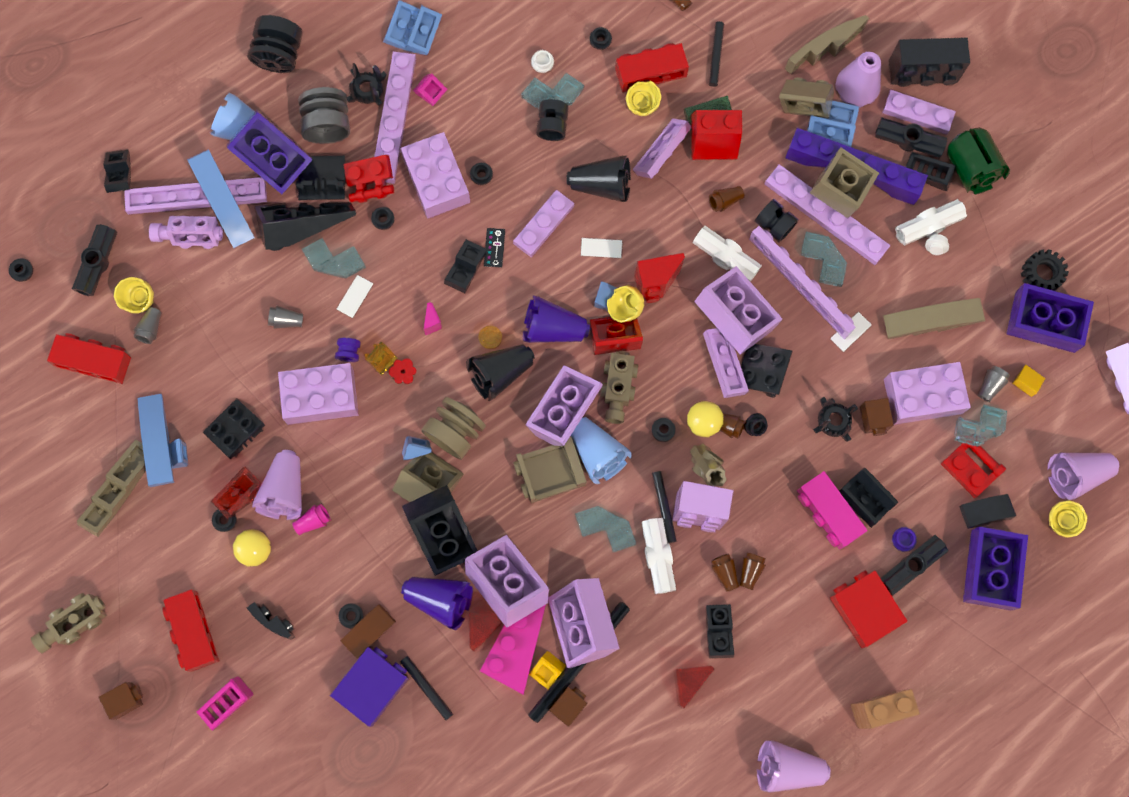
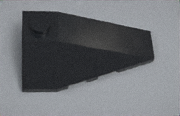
[255,202,356,251]

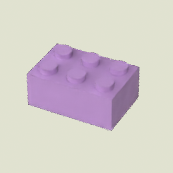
[401,132,470,219]
[694,266,782,354]
[884,362,971,425]
[278,363,359,425]
[672,481,733,532]
[465,535,549,628]

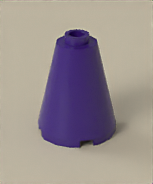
[523,295,590,343]
[401,577,473,630]

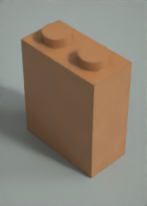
[850,689,920,729]

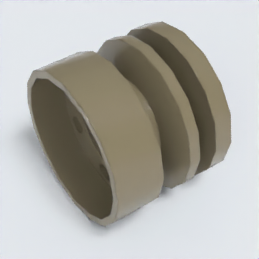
[421,397,486,460]

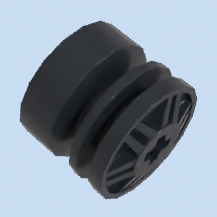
[247,15,303,73]

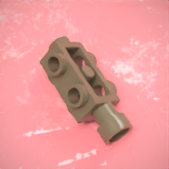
[601,351,638,424]
[31,593,107,654]

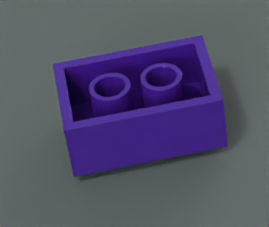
[227,110,313,194]
[1006,283,1094,353]
[963,527,1028,611]

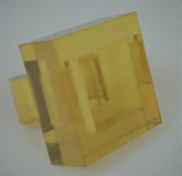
[364,342,397,375]

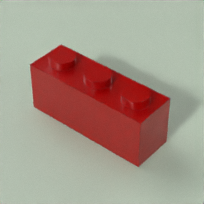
[615,43,689,93]
[47,333,131,384]
[162,589,220,672]

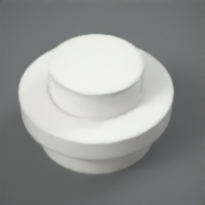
[531,50,554,73]
[925,234,949,255]

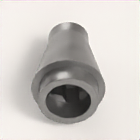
[268,305,303,329]
[133,307,162,344]
[978,366,1010,402]

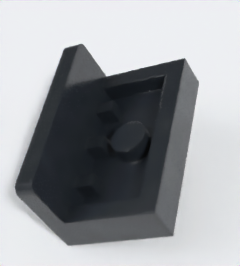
[839,468,898,528]

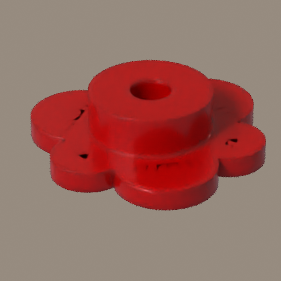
[389,358,417,384]

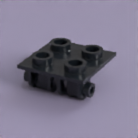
[296,155,345,200]
[741,344,793,398]
[203,398,265,459]

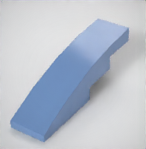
[187,149,254,248]
[137,394,175,487]

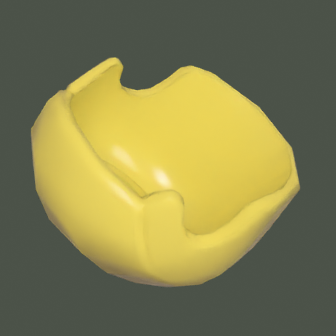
[626,81,662,116]
[114,277,154,314]
[607,285,644,323]
[687,401,723,438]
[1049,500,1088,538]
[233,529,271,566]

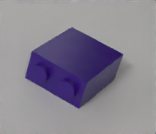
[330,647,409,727]

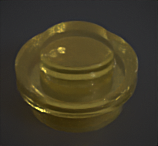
[478,326,502,349]

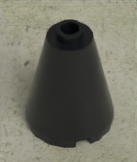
[566,155,631,202]
[466,344,535,401]

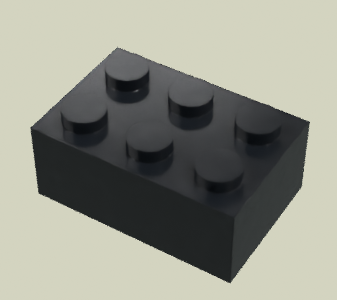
[889,38,970,87]
[402,485,478,576]

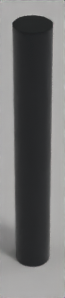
[709,21,724,87]
[652,471,677,544]
[400,656,454,721]

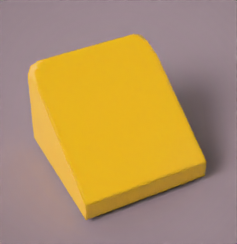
[1012,365,1045,397]
[529,651,566,689]

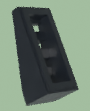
[906,152,956,191]

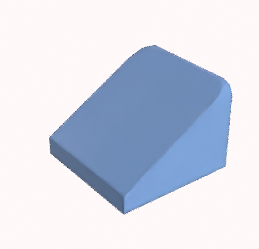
[594,281,617,311]
[402,436,431,460]
[169,439,188,469]

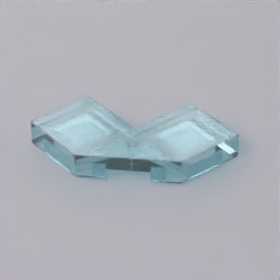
[521,73,584,109]
[800,232,847,287]
[302,238,366,279]
[954,405,1007,447]
[575,506,636,553]

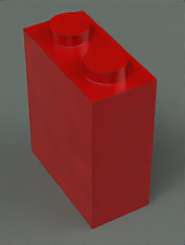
[830,570,908,648]

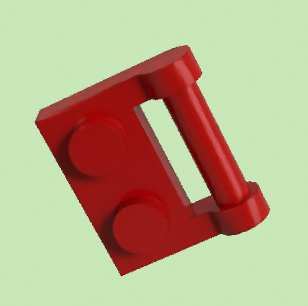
[941,434,1007,498]

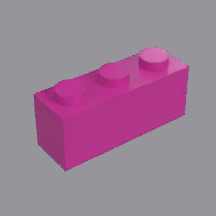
[797,471,868,550]

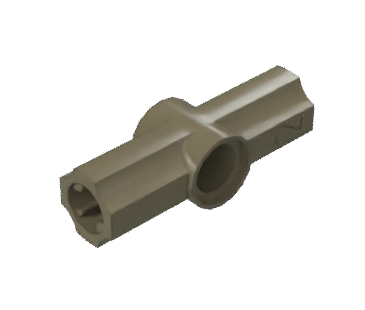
[690,444,727,487]

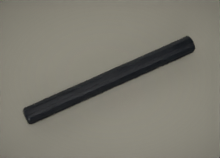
[528,602,630,723]

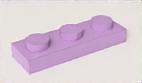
[883,90,956,135]
[633,119,692,179]
[513,190,574,257]
[703,328,749,398]

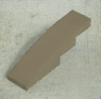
[785,15,869,75]
[883,298,985,340]
[77,439,146,537]

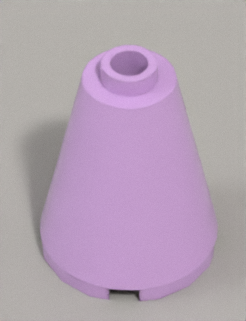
[835,52,881,107]
[252,450,302,520]
[1047,453,1119,500]
[757,741,830,792]

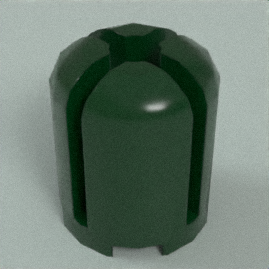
[947,127,1010,195]

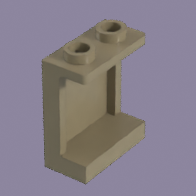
[513,437,587,503]

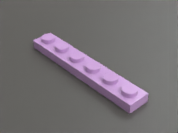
[375,51,416,184]
[764,164,891,265]
[125,177,267,214]
[749,226,856,339]

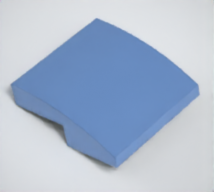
[383,0,442,55]
[807,101,859,147]

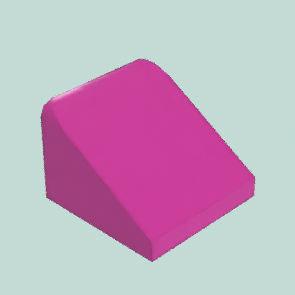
[413,73,448,106]
[424,302,442,335]

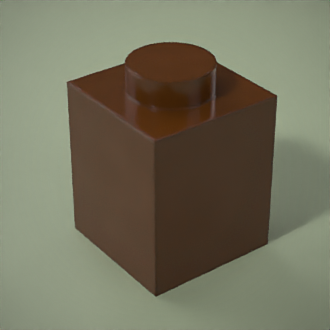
[860,398,894,436]
[98,682,143,720]
[549,687,588,727]

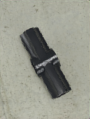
[875,117,947,158]
[72,224,118,297]
[880,535,948,596]

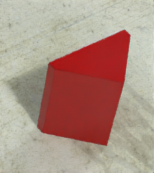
[590,317,643,355]

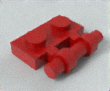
[344,154,394,203]

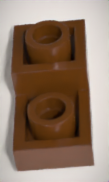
[340,604,396,659]

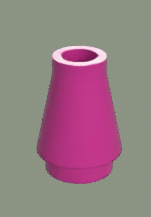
[292,504,331,535]

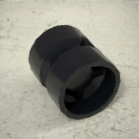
[536,99,569,141]
[755,199,799,242]

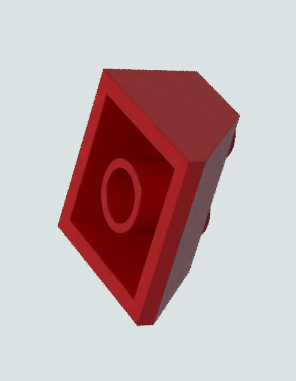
[691,110,742,160]
[634,253,685,303]

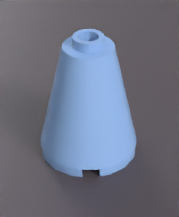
[210,93,255,140]
[570,417,632,484]

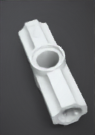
[895,199,967,246]
[693,226,762,282]
[642,518,676,594]

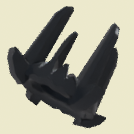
[347,63,387,106]
[813,397,858,442]

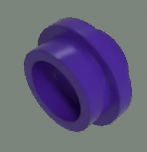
[892,527,917,552]

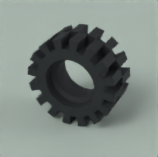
[1021,249,1069,291]

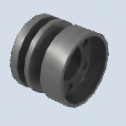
[298,87,350,144]

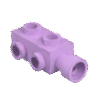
[149,216,223,249]

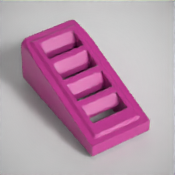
[197,676,254,731]

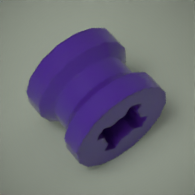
[335,338,361,362]

